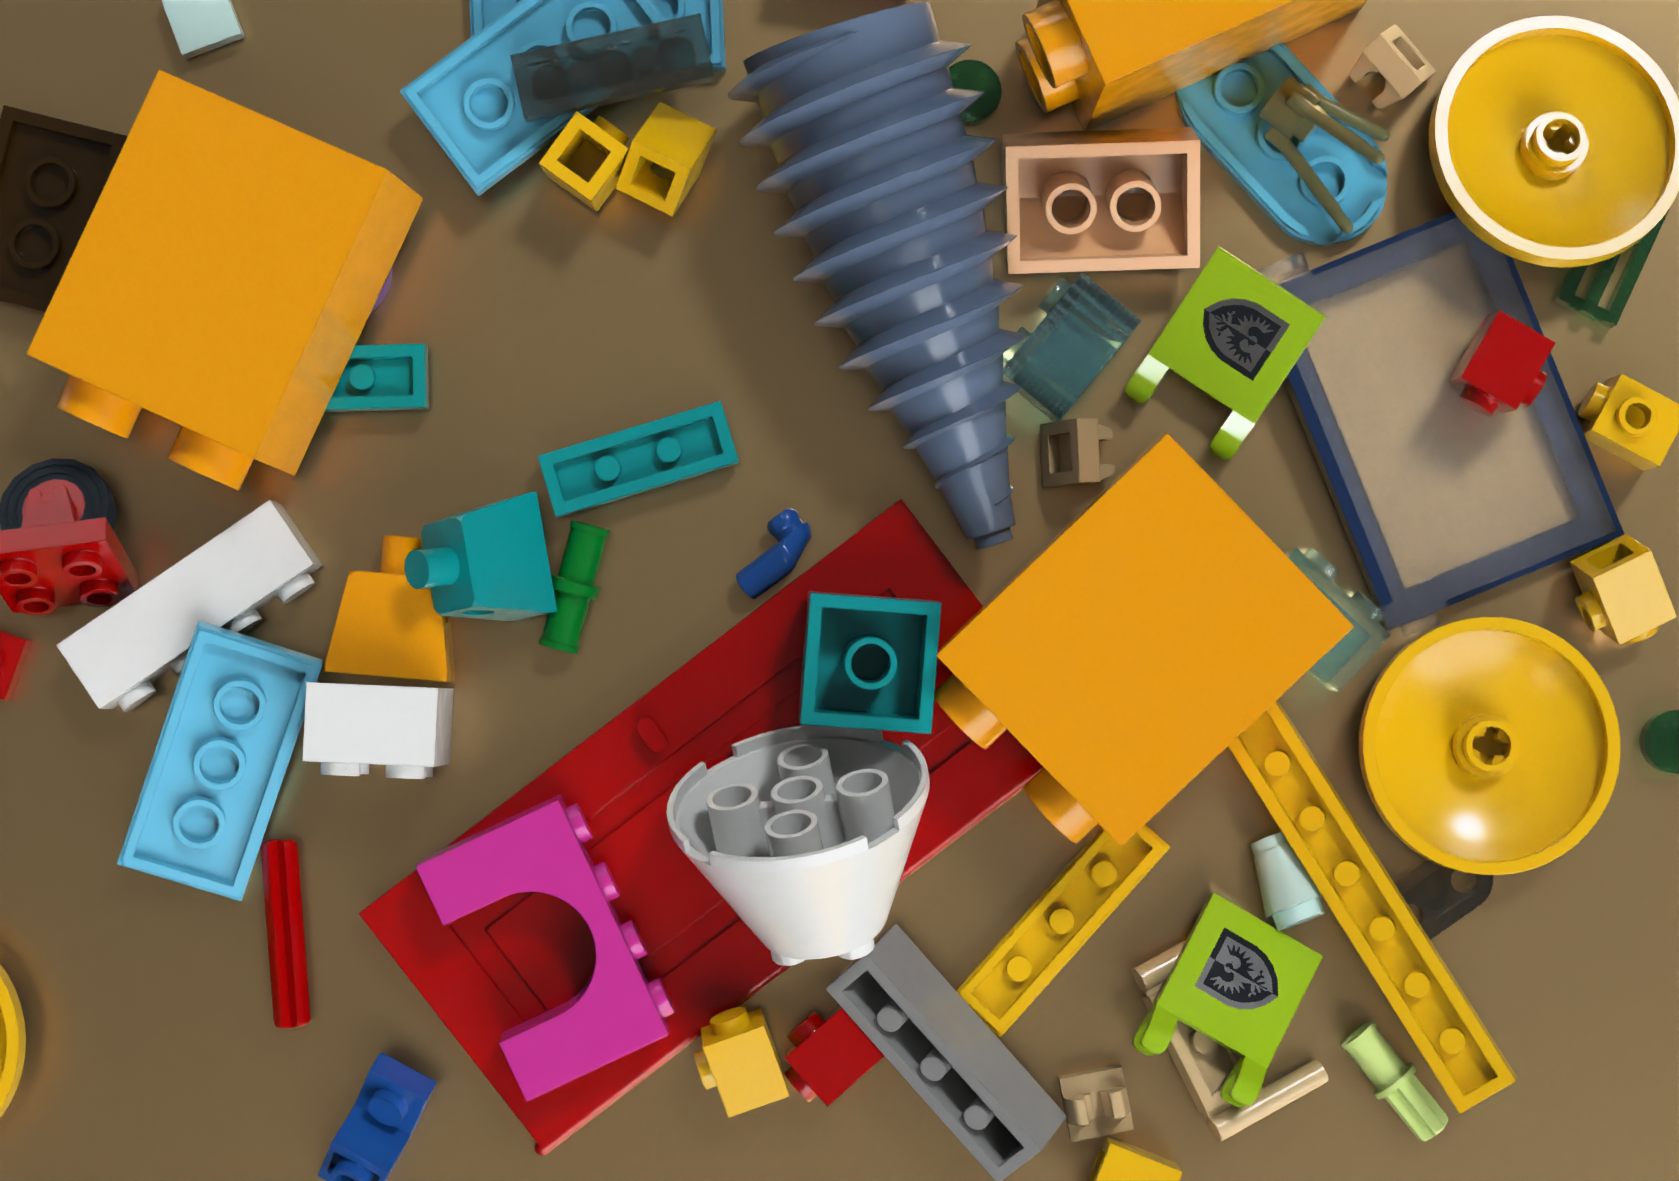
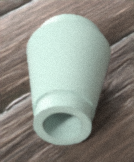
[1250,832,1326,931]

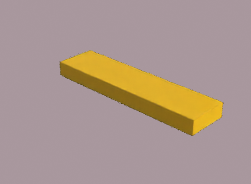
[955,824,1170,1038]

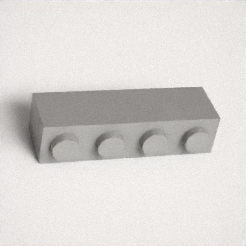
[825,924,1067,1181]

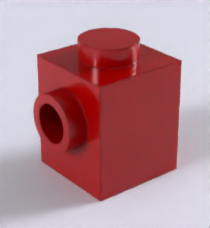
[1448,310,1556,417]
[784,1004,885,1107]

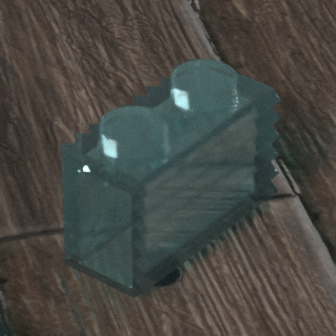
[1003,272,1142,422]

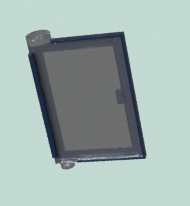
[1257,212,1624,637]

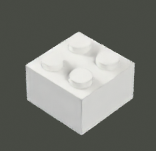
[302,682,454,779]

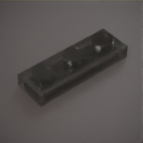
[510,13,715,122]

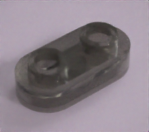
[1394,859,1493,940]

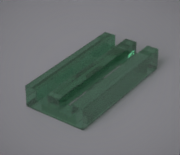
[1554,210,1669,328]

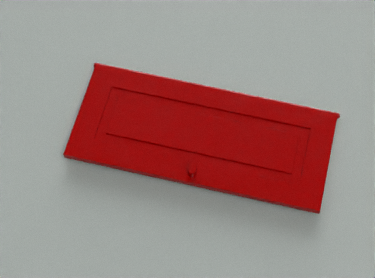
[359,499,1043,1156]

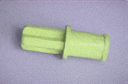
[1340,1020,1448,1142]

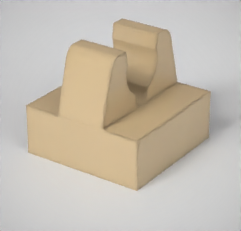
[1350,24,1437,108]
[1040,418,1115,488]
[1057,1064,1134,1142]

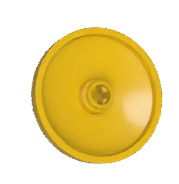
[1429,16,1679,268]
[1359,617,1621,875]

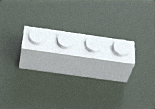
[56,500,323,712]

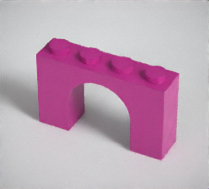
[415,794,675,1101]

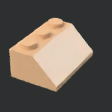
[1001,127,1200,274]

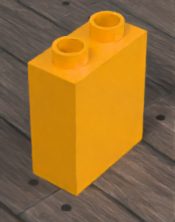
[1015,0,1367,131]
[26,70,423,490]
[934,431,1354,847]

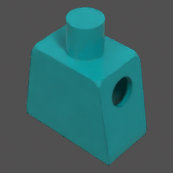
[404,492,557,621]

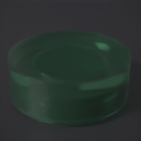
[949,59,1002,126]
[1639,710,1679,774]

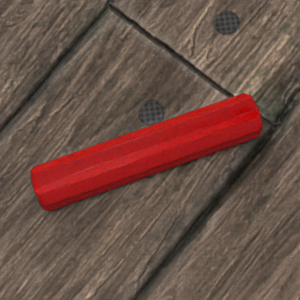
[260,838,311,1029]

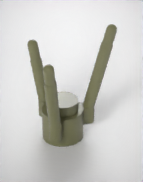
[1259,76,1390,234]

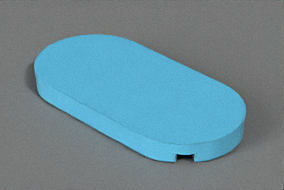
[1175,43,1388,247]

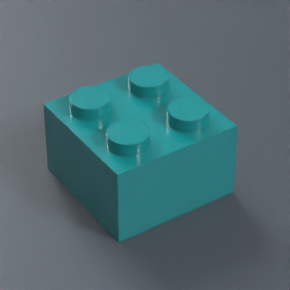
[798,591,941,734]

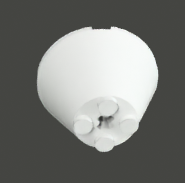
[666,725,930,966]

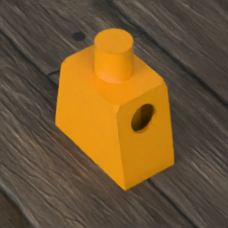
[324,535,455,682]

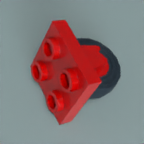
[0,458,139,615]

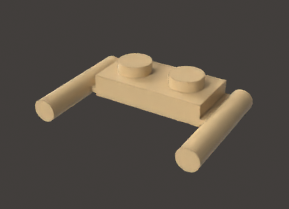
[1132,940,1328,1142]

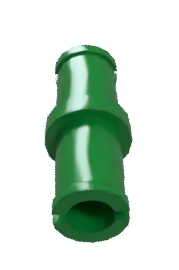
[539,520,610,654]

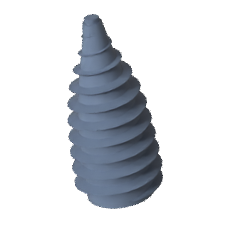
[728,2,1026,550]

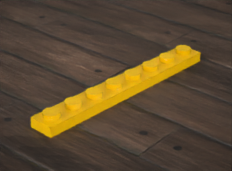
[1228,700,1517,1114]

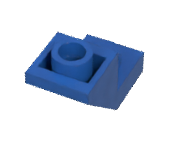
[318,1052,437,1181]

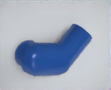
[736,508,811,599]

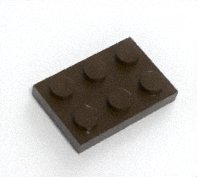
[0,105,128,313]

